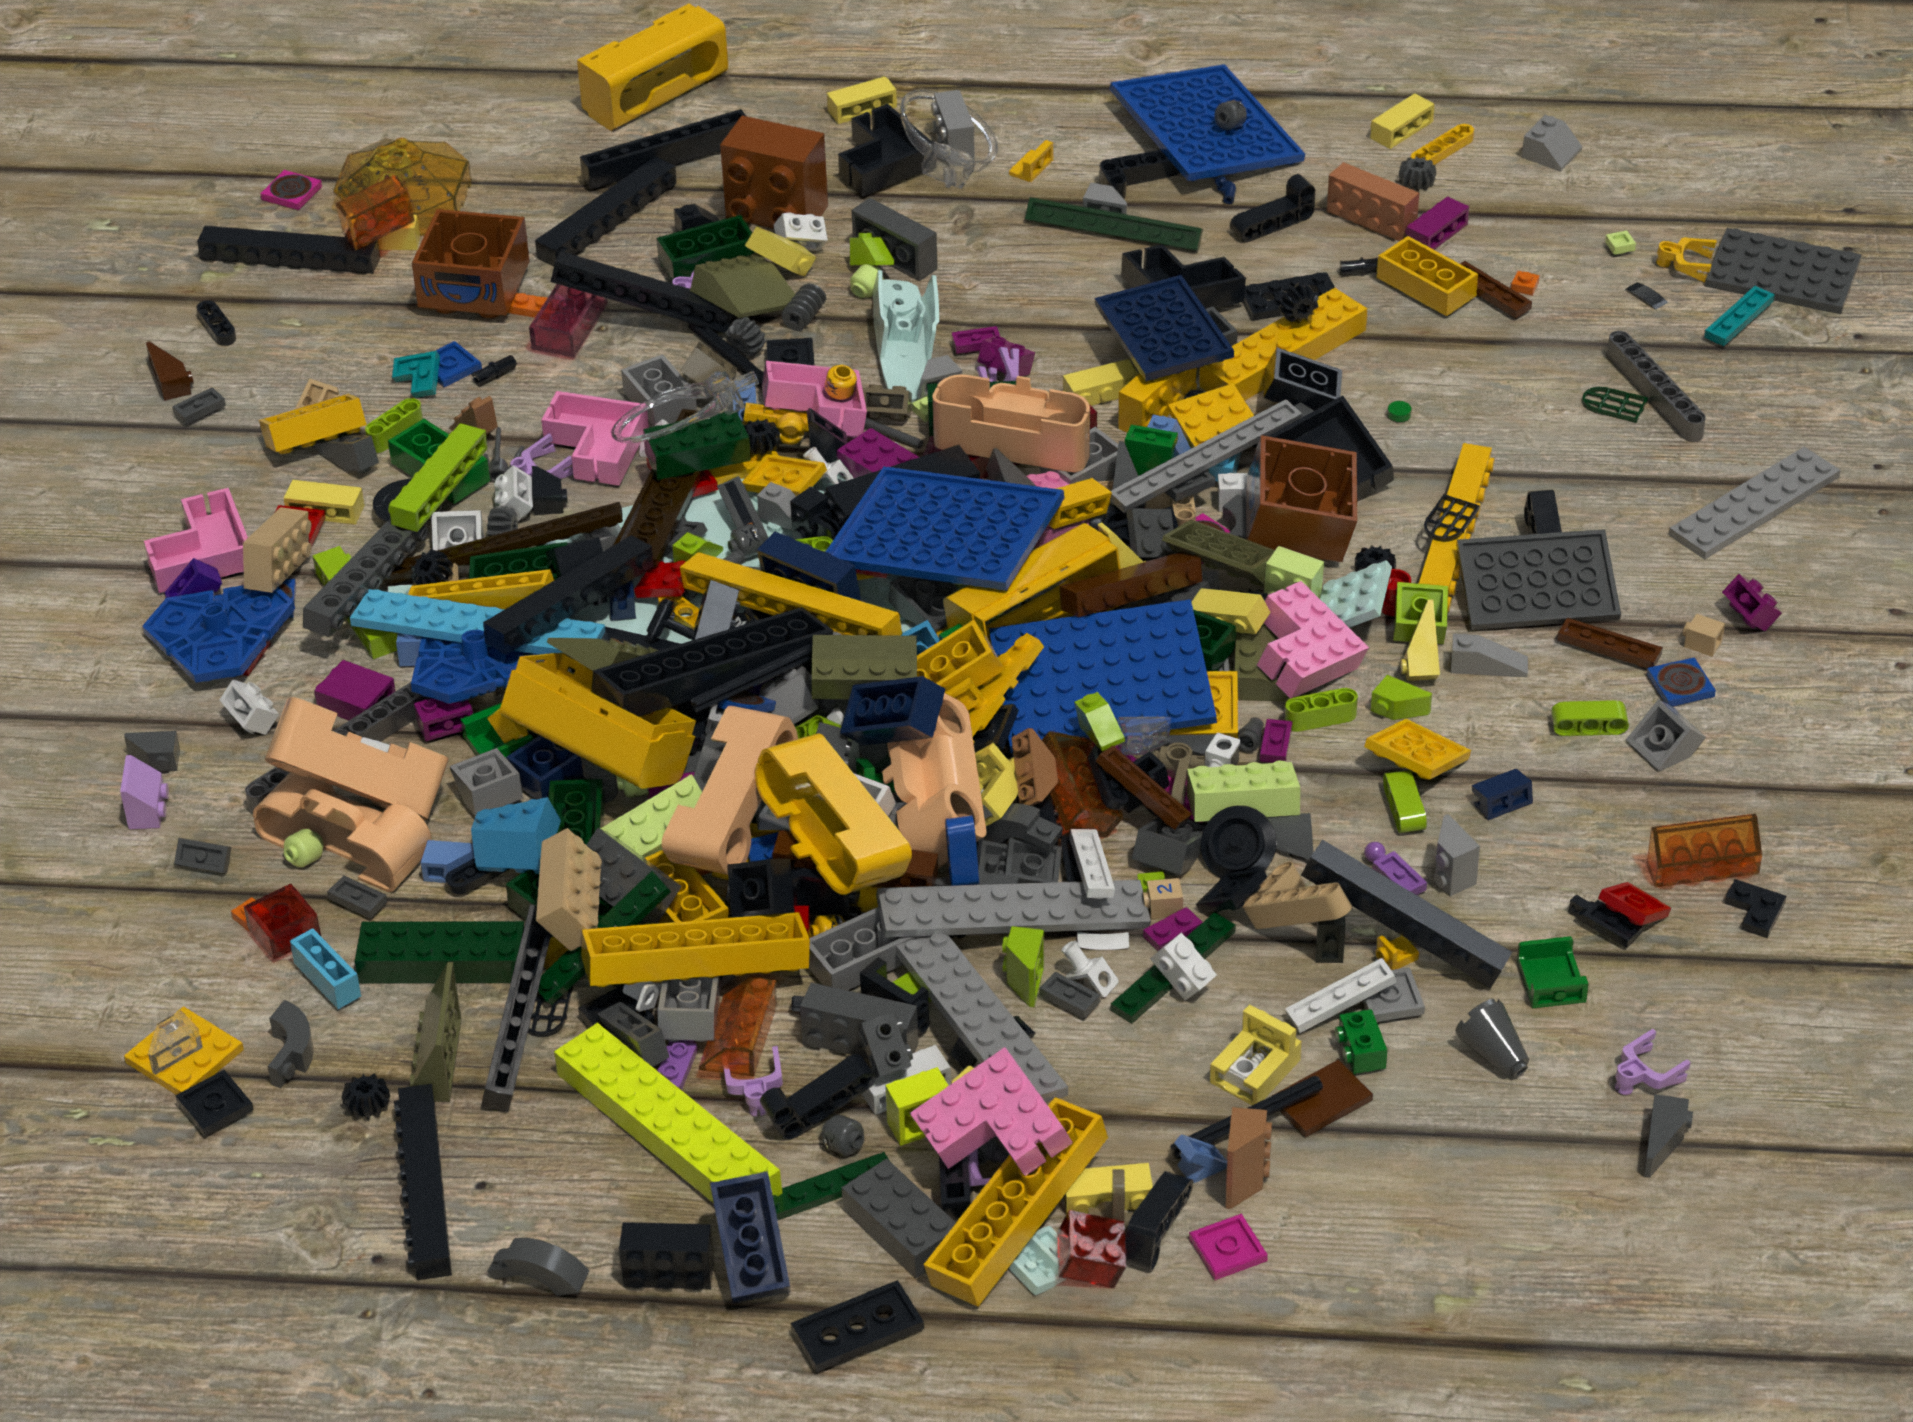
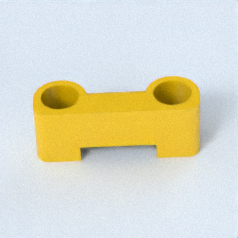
[755,733,912,894]

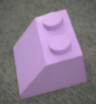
[120,755,169,829]

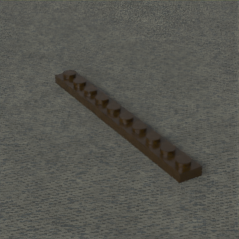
[384,502,623,585]

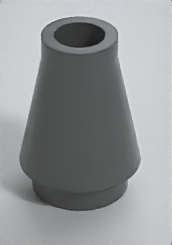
[1238,717,1264,752]

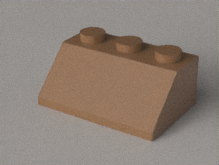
[1225,1107,1272,1209]

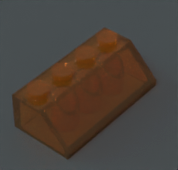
[1646,813,1762,888]
[699,977,777,1076]

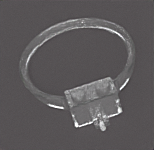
[900,89,998,189]
[611,371,759,443]

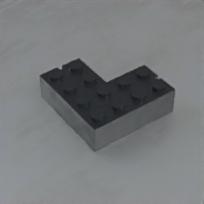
[838,104,937,196]
[1121,244,1246,309]
[1269,396,1394,500]

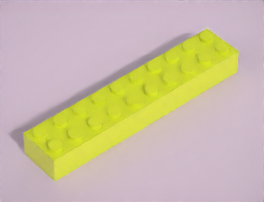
[554,1023,783,1202]

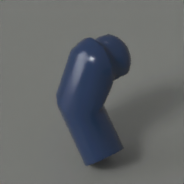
[1215,176,1236,205]

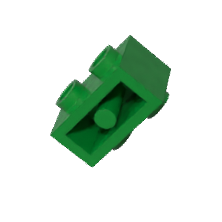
[1335,1009,1387,1074]

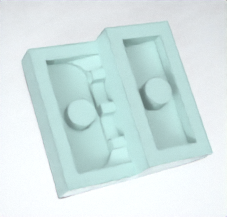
[1009,1225,1085,1295]

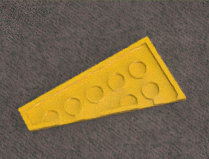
[968,633,1044,744]

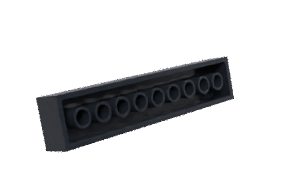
[591,607,833,717]

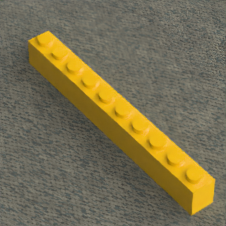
[1419,443,1495,612]
[680,552,902,636]

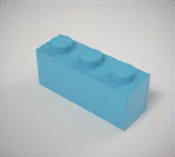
[290,928,361,1009]

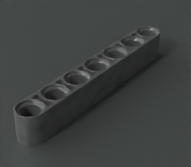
[1607,331,1706,442]

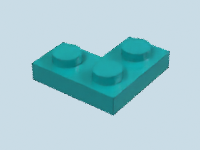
[392,351,440,398]

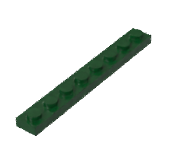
[1025,197,1203,252]

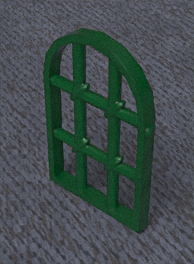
[1582,386,1648,423]

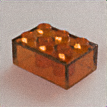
[335,175,415,250]

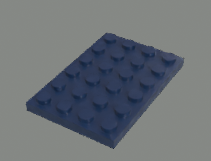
[1095,275,1234,381]

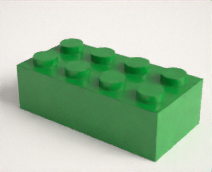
[388,418,490,504]

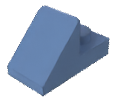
[1174,1134,1227,1183]

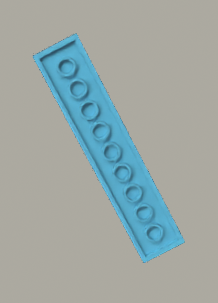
[350,589,605,654]

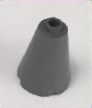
[1455,999,1529,1077]

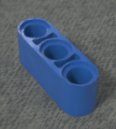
[945,815,979,886]

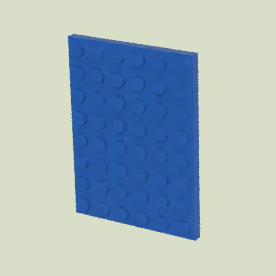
[1109,64,1305,181]
[826,466,1065,591]
[989,599,1217,753]

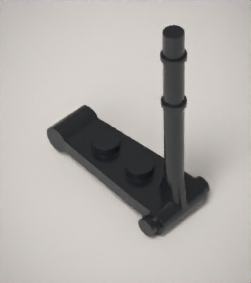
[646,598,694,641]

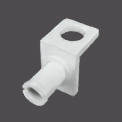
[803,447,853,485]
[1205,733,1240,767]
[1061,940,1119,998]
[623,981,662,1012]

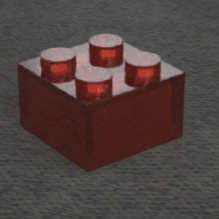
[243,884,321,960]
[1057,1210,1126,1289]

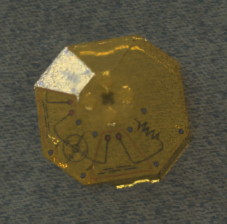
[333,137,472,236]

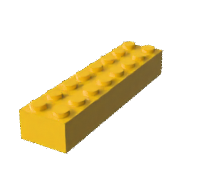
[1199,288,1367,400]
[582,912,810,987]
[923,1097,1108,1307]

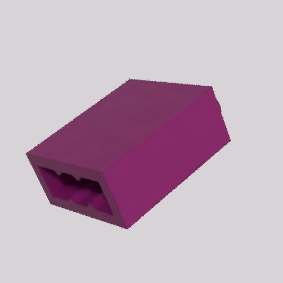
[314,660,396,721]

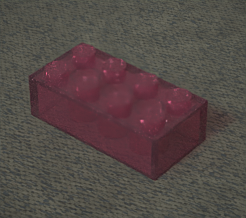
[529,284,608,357]

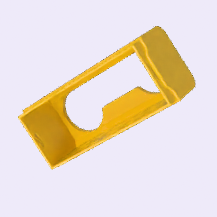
[577,3,728,131]
[943,523,1121,646]
[500,652,696,789]

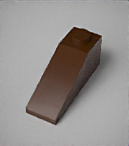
[145,342,194,401]

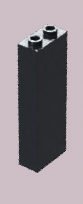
[826,445,980,527]

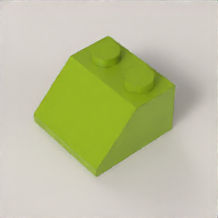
[1393,582,1448,644]
[1002,926,1044,1007]

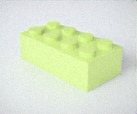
[1187,761,1300,822]
[600,774,702,858]

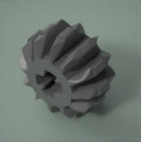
[1398,156,1436,191]
[726,317,766,357]
[486,506,519,537]

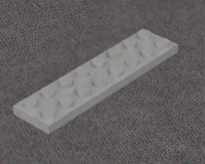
[1669,447,1841,560]

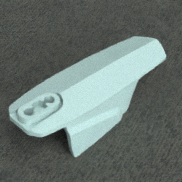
[873,270,939,402]

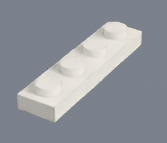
[1069,829,1115,899]
[1285,958,1397,1033]

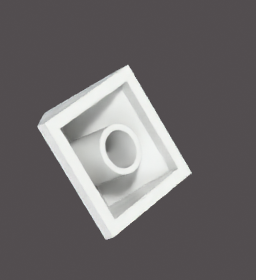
[432,510,485,551]

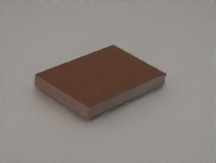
[1271,1060,1373,1137]

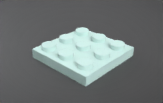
[1320,560,1392,628]

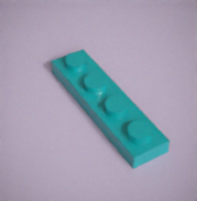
[1704,286,1775,346]

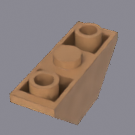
[449,396,498,436]
[1011,728,1058,806]

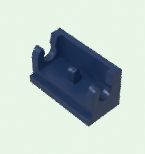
[609,579,636,620]
[1471,768,1533,820]

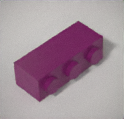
[1405,196,1469,250]

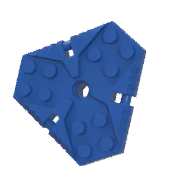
[142,585,296,683]
[411,630,544,704]

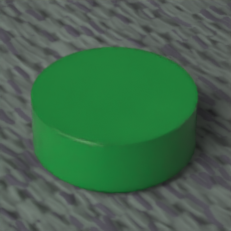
[1387,401,1412,422]

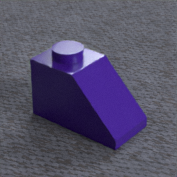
[165,558,223,598]

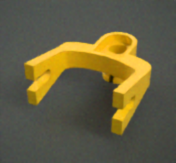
[1656,237,1717,282]

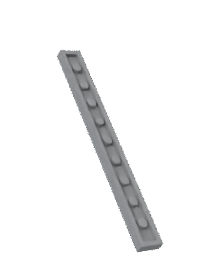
[1110,400,1302,513]

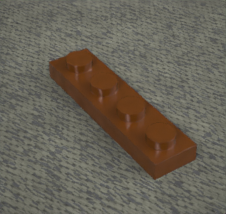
[1460,261,1532,318]
[1557,618,1663,668]
[1096,746,1192,830]

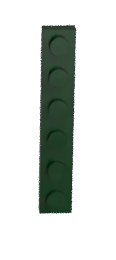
[538,871,671,1005]
[1111,912,1236,1024]
[773,1152,890,1220]

